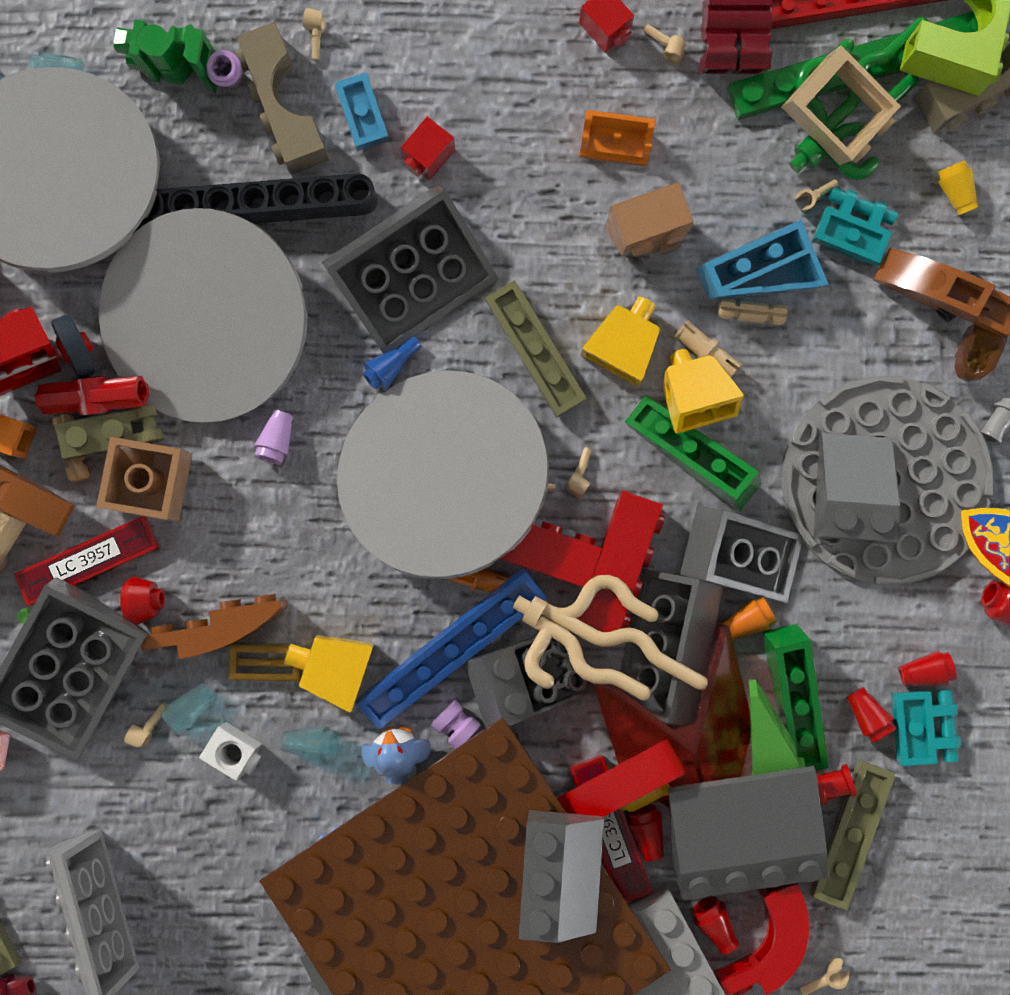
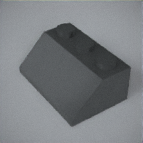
[519,810,604,943]

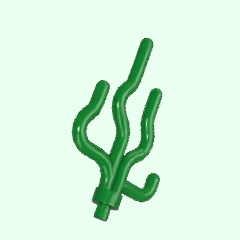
[789,17,928,180]

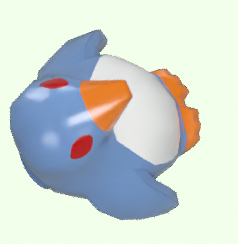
[361,725,431,784]

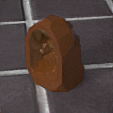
[955,324,1007,382]

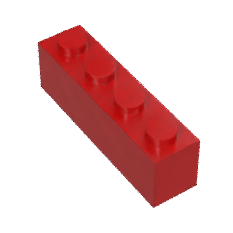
[576,491,666,632]
[500,521,602,587]

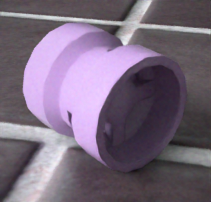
[431,699,481,749]

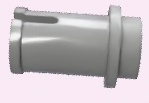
[981,398,1010,445]

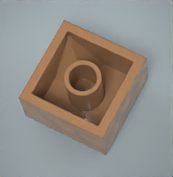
[605,182,694,256]
[96,437,193,522]

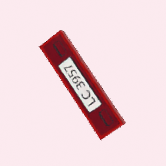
[14,516,160,606]
[569,754,653,902]

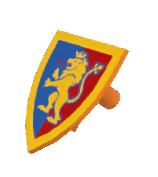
[960,508,1010,587]

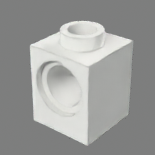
[199,722,262,780]

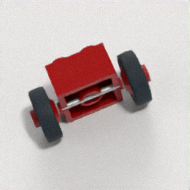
[0,306,96,396]

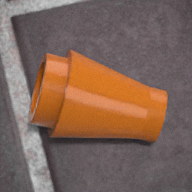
[721,597,777,642]

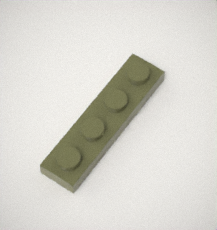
[485,280,587,418]
[809,759,896,911]

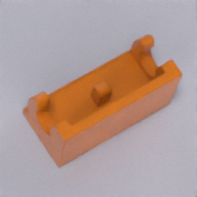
[579,110,656,167]

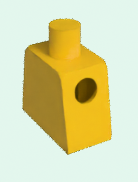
[580,296,660,387]
[663,349,744,434]
[284,635,373,712]

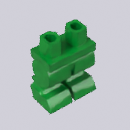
[113,20,218,94]

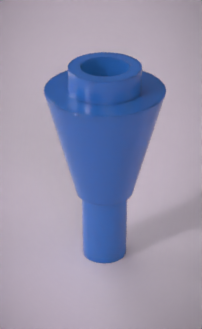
[363,337,422,391]

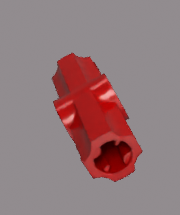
[35,376,149,415]

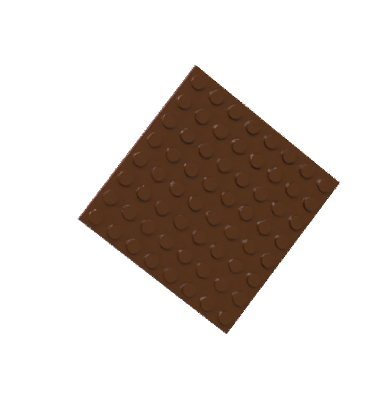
[259,717,671,995]

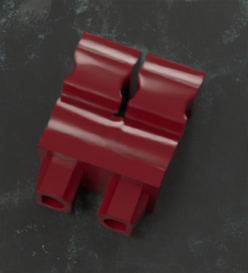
[698,0,773,74]

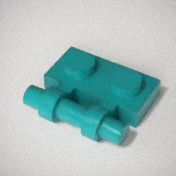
[811,187,898,267]
[891,689,961,766]

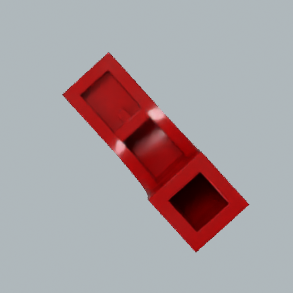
[714,883,810,995]

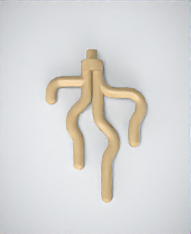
[513,575,708,700]

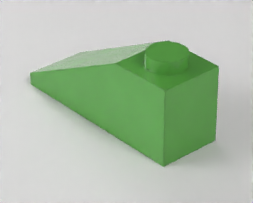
[749,680,805,775]

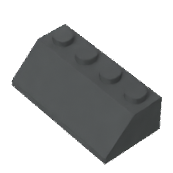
[613,568,724,727]

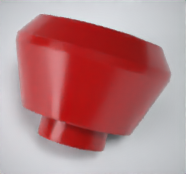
[120,576,165,625]

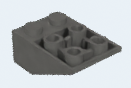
[465,631,594,728]

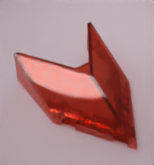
[591,624,751,808]

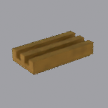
[229,644,303,682]

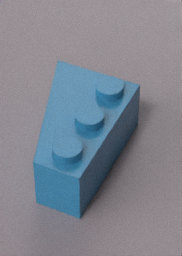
[695,219,829,300]

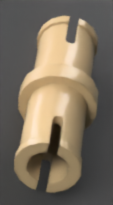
[674,320,742,378]

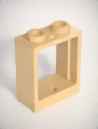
[781,46,901,165]

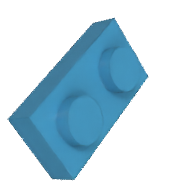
[334,72,390,151]

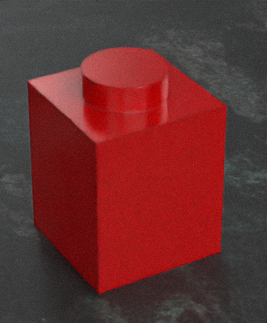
[579,0,634,53]
[401,116,456,181]

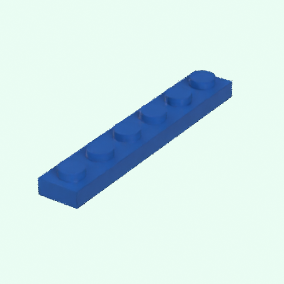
[356,568,547,730]

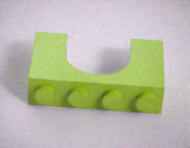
[900,0,1010,96]

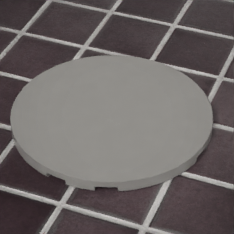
[0,67,160,272]
[99,208,307,423]
[337,371,549,579]
[782,376,994,585]

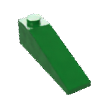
[625,395,762,511]
[762,623,829,771]

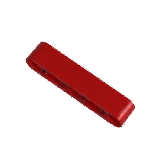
[557,738,686,817]

